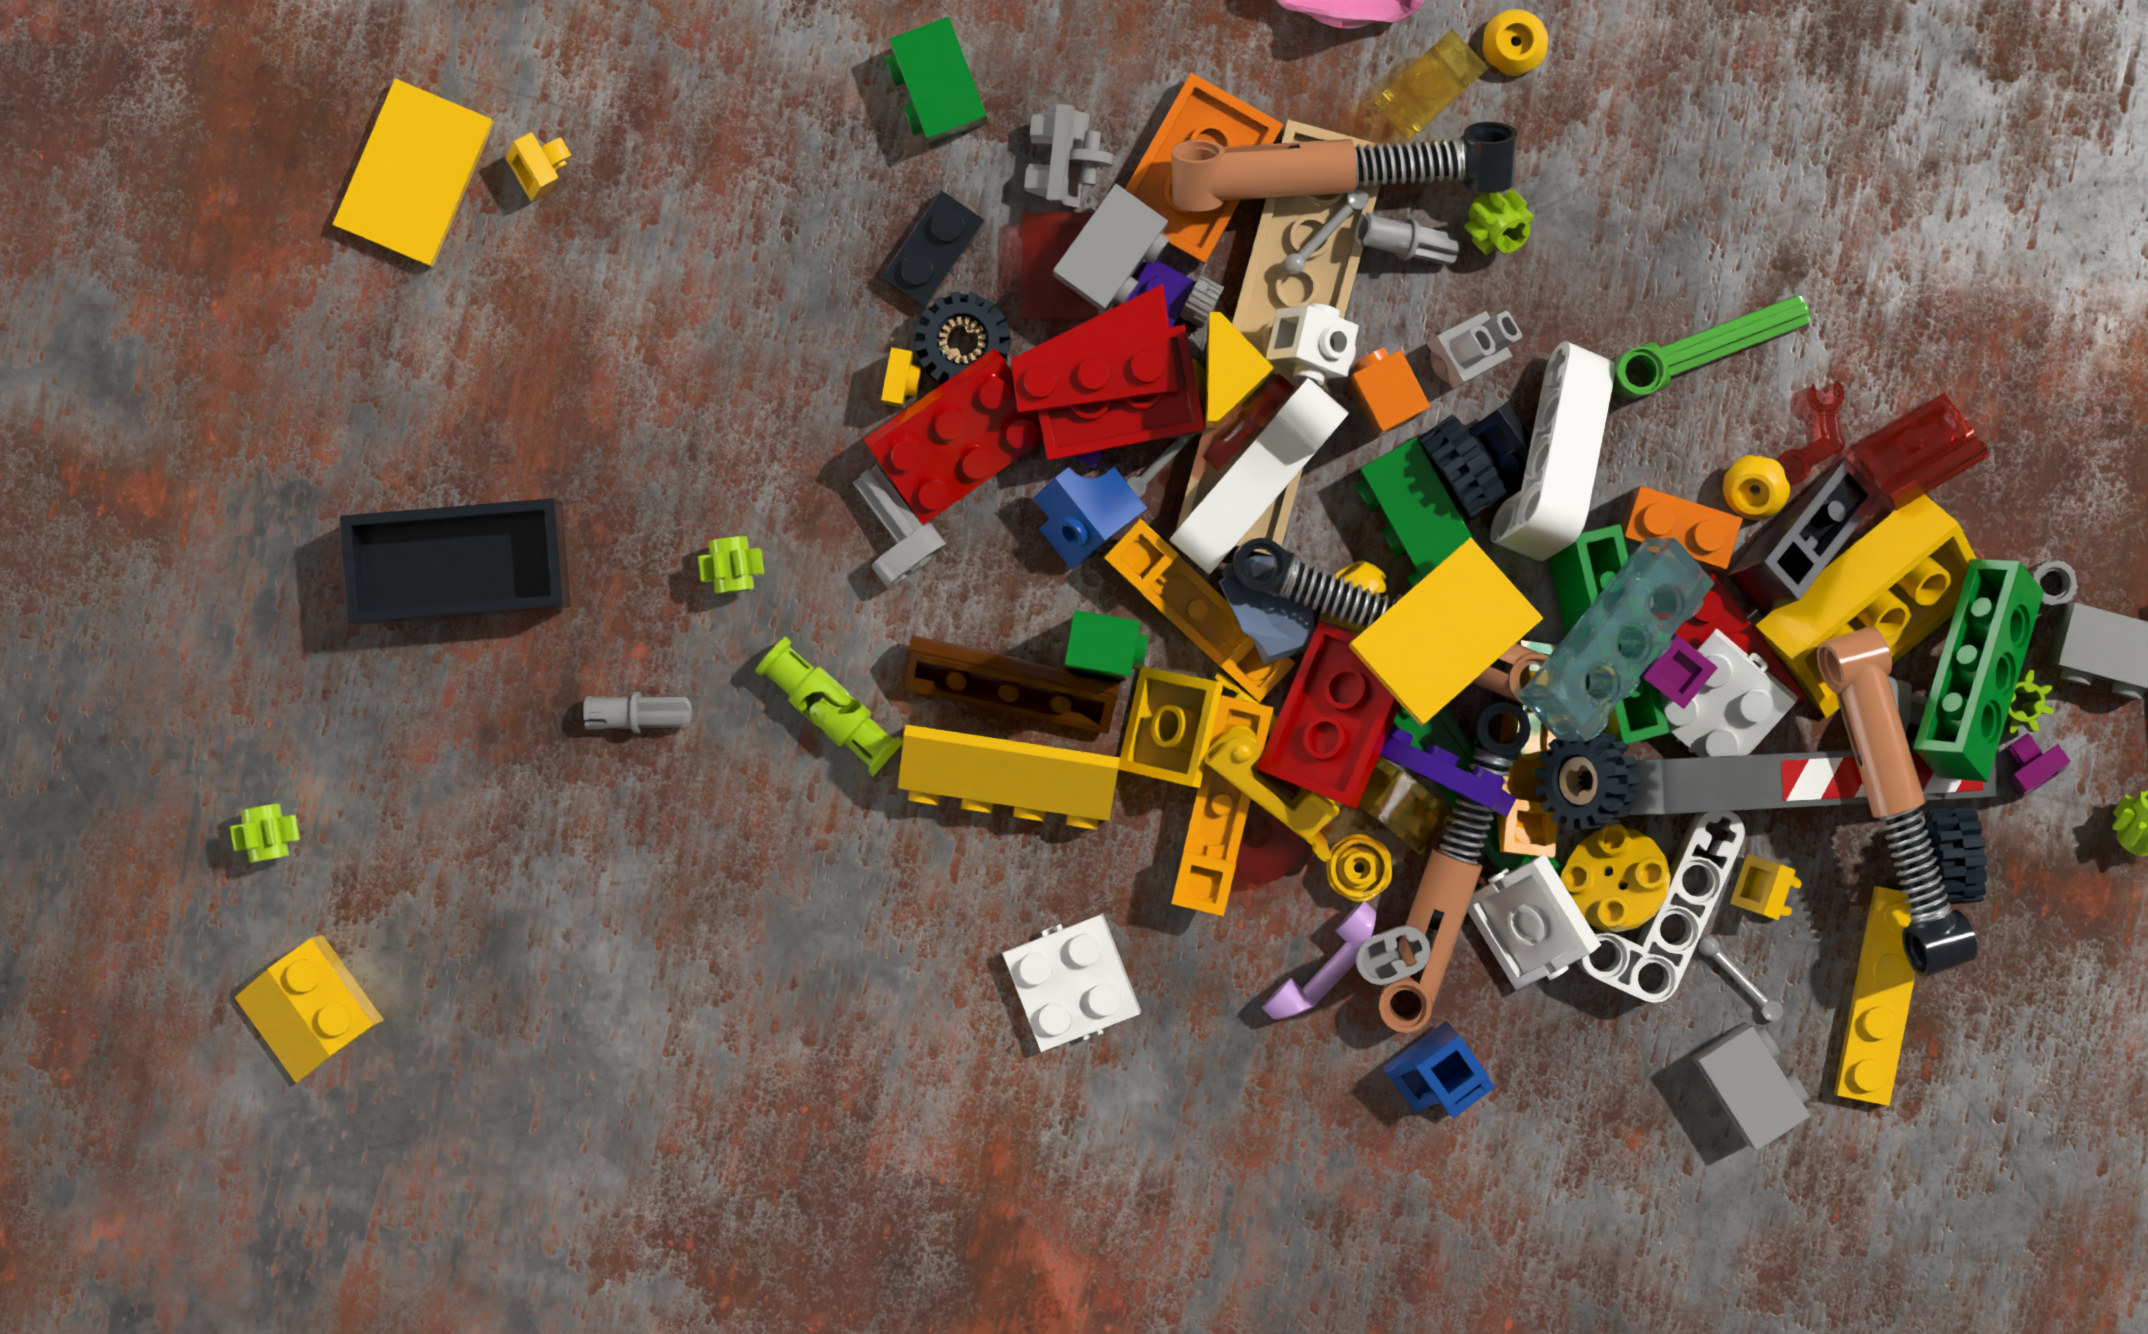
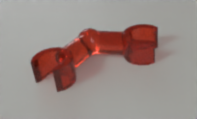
[1202,373,1295,471]
[1776,380,1846,485]

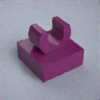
[1639,631,1718,709]
[2007,733,2071,800]

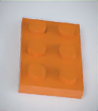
[1125,72,1284,265]

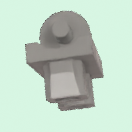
[1024,104,1114,209]
[1426,310,1522,389]

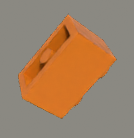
[1346,347,1431,439]
[1621,486,1743,572]

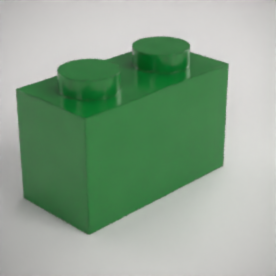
[884,16,988,146]

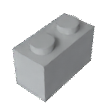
[1053,184,1170,313]
[2046,603,2148,700]
[1691,1022,1811,1151]

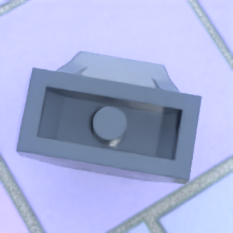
[1219,553,1315,664]

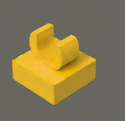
[505,132,572,203]
[1730,854,1802,920]

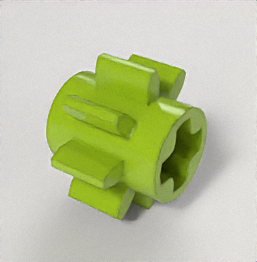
[1464,188,1534,255]
[697,536,765,594]
[2004,670,2054,734]
[2112,791,2148,856]
[229,803,300,863]

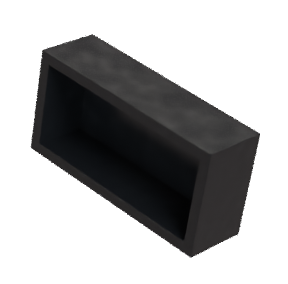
[340,498,571,625]

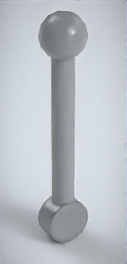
[1284,188,1369,274]
[1127,413,1205,497]
[1698,936,1783,1022]

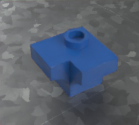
[1033,467,1147,570]
[1382,1021,1495,1119]

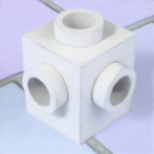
[1266,303,1359,385]

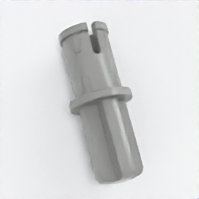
[1355,212,1461,265]
[584,692,692,733]

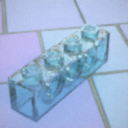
[1517,538,1715,742]

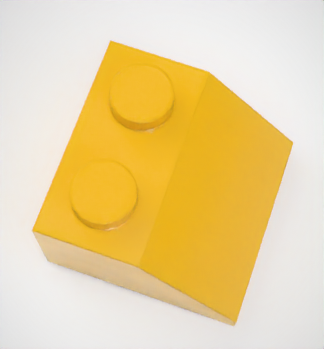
[234,935,384,1083]

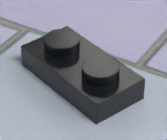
[881,190,985,309]
[1468,402,1532,500]

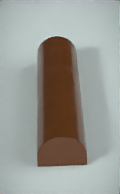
[901,635,1121,734]

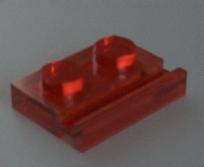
[1021,212,1098,321]
[1853,392,1988,511]

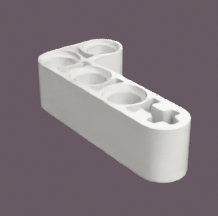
[1490,341,1615,562]
[1169,378,1349,575]
[1577,811,1745,1003]

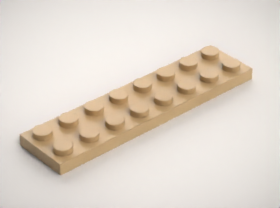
[1176,119,1388,555]

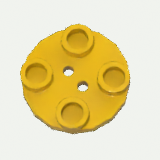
[1561,824,1671,932]

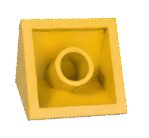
[1205,312,1274,430]
[1118,666,1224,788]

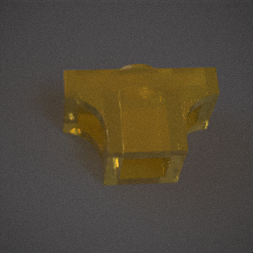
[1372,29,1488,142]
[1358,756,1453,856]

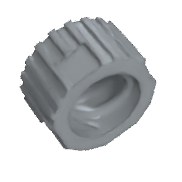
[1179,275,1224,329]
[2030,560,2078,608]

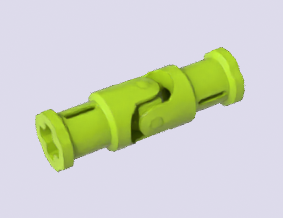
[755,636,903,777]

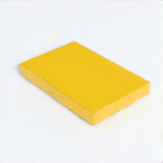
[333,78,495,267]
[1349,537,1543,727]

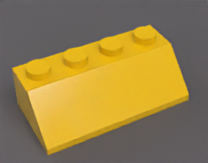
[1755,491,1977,719]
[898,725,1120,829]

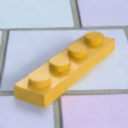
[1833,886,1916,1106]

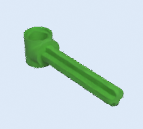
[1612,295,1811,399]

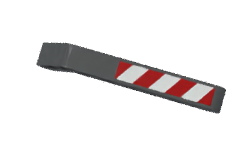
[1578,747,1998,815]

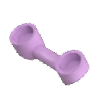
[1262,901,1376,1020]

